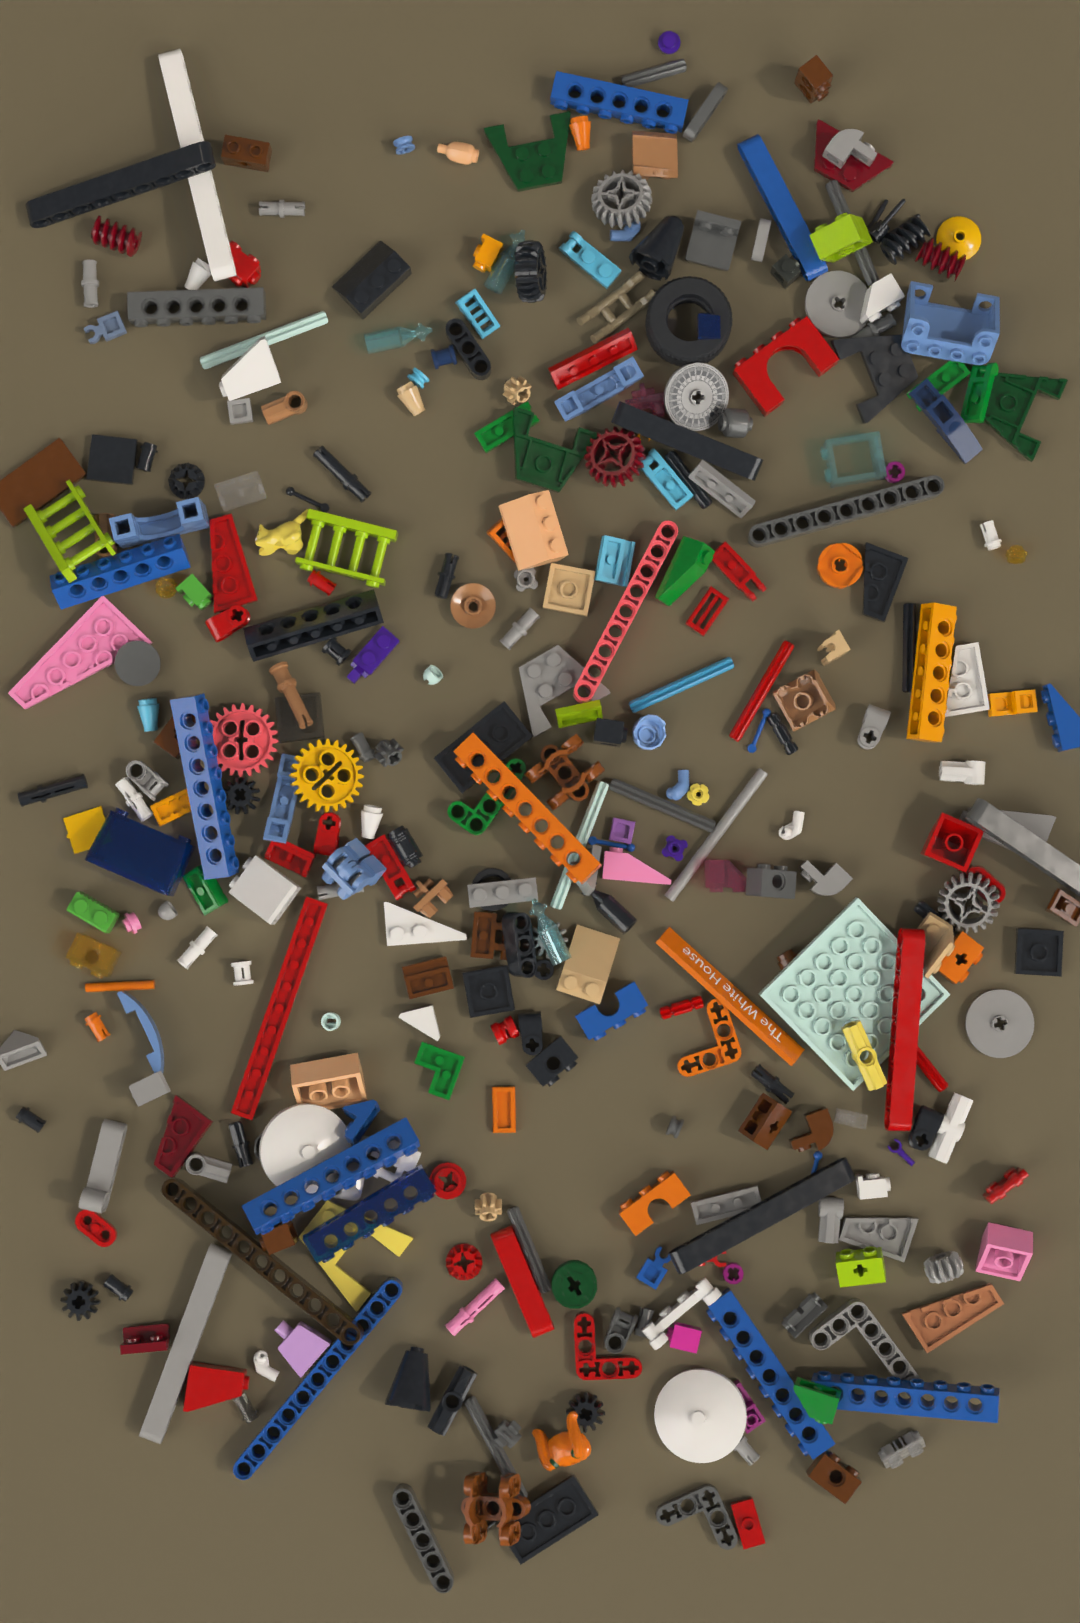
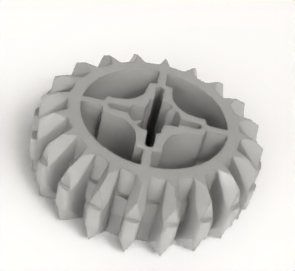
[591,169,652,229]
[937,872,1000,933]

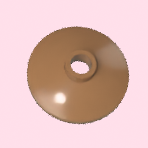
[450,583,496,629]

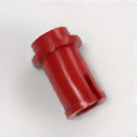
[307,570,337,596]

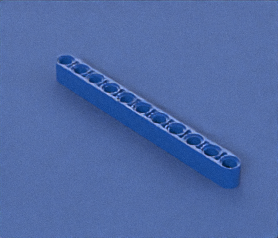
[233,1277,403,1480]

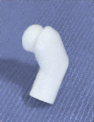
[779,811,805,840]
[253,1350,280,1382]

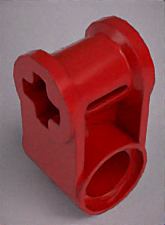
[205,605,251,642]
[314,812,341,856]

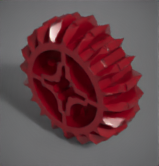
[584,426,646,488]

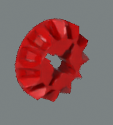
[430,1162,466,1199]
[446,1243,482,1281]

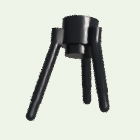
[867,199,920,244]

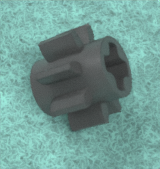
[374,738,404,767]
[494,1419,522,1448]

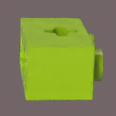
[836,1246,886,1288]

